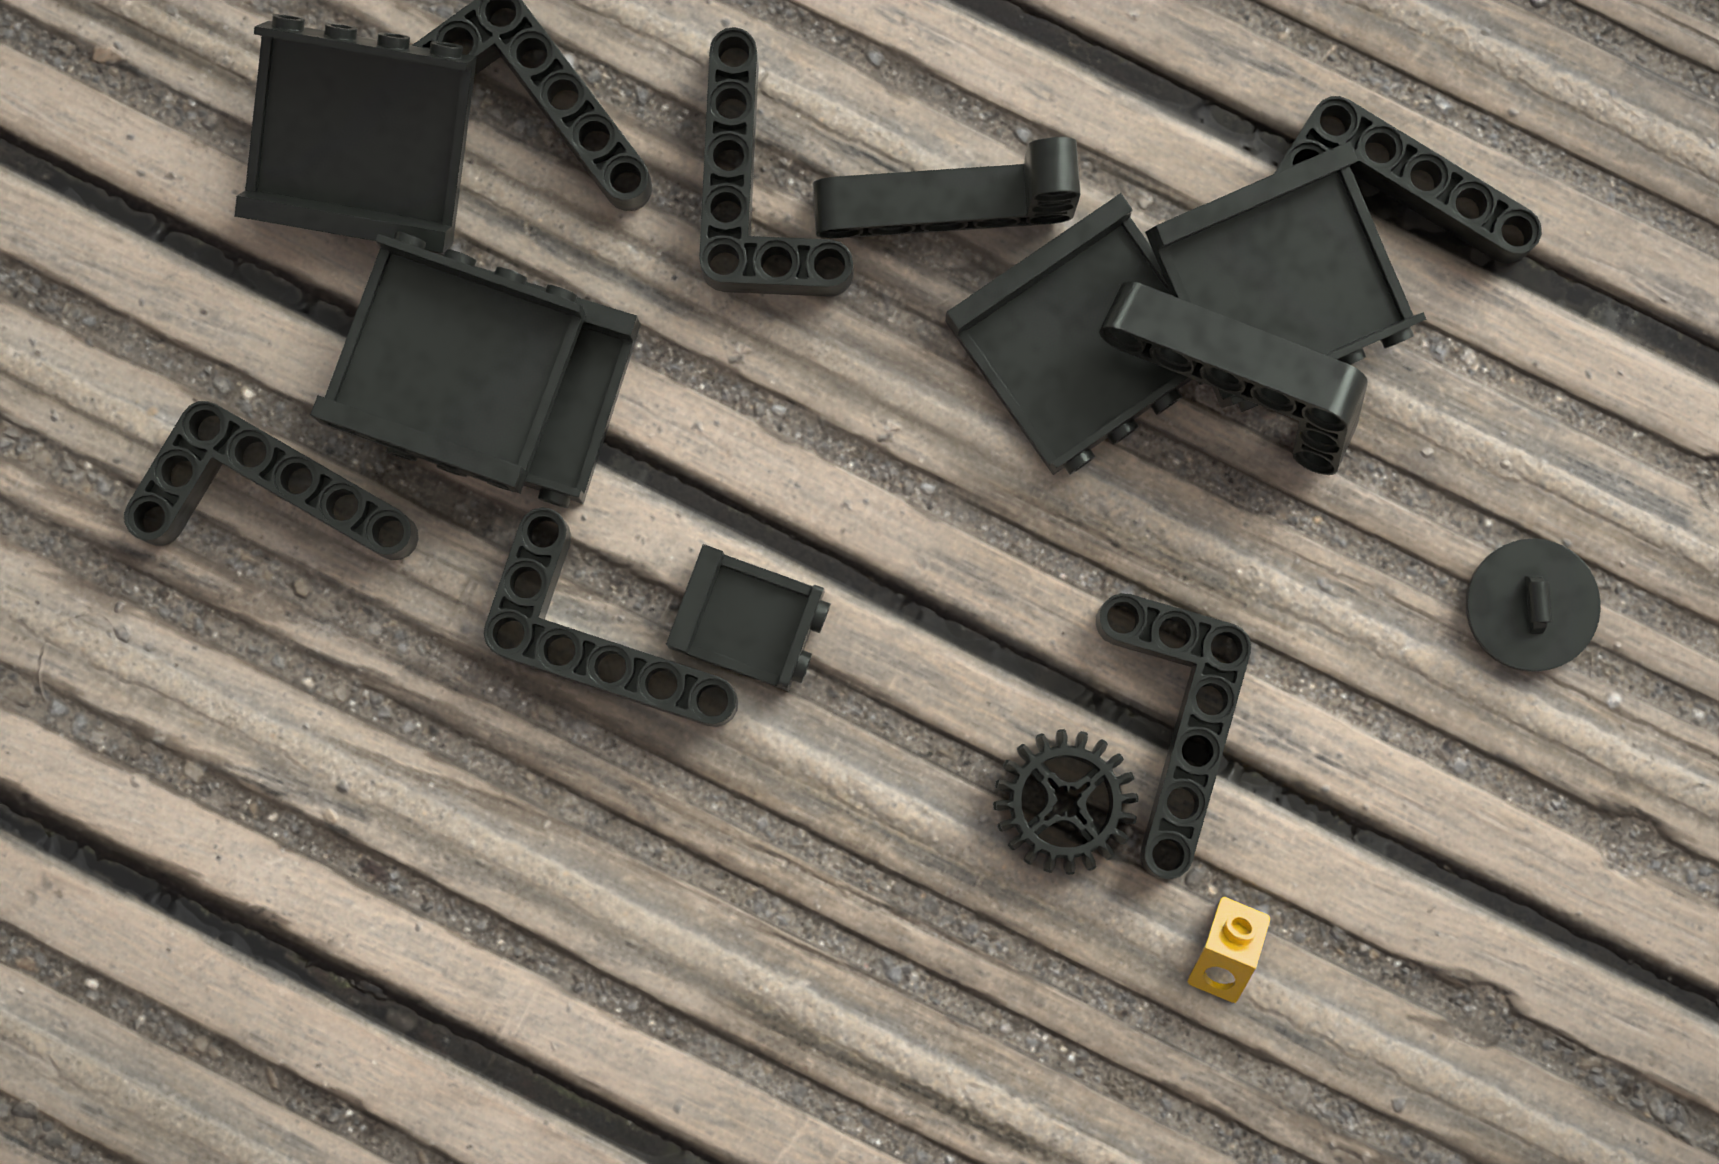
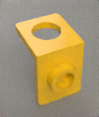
[1187,897,1270,1003]

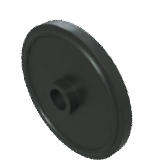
[1466,539,1601,672]

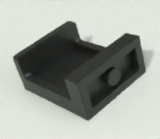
[666,544,831,692]

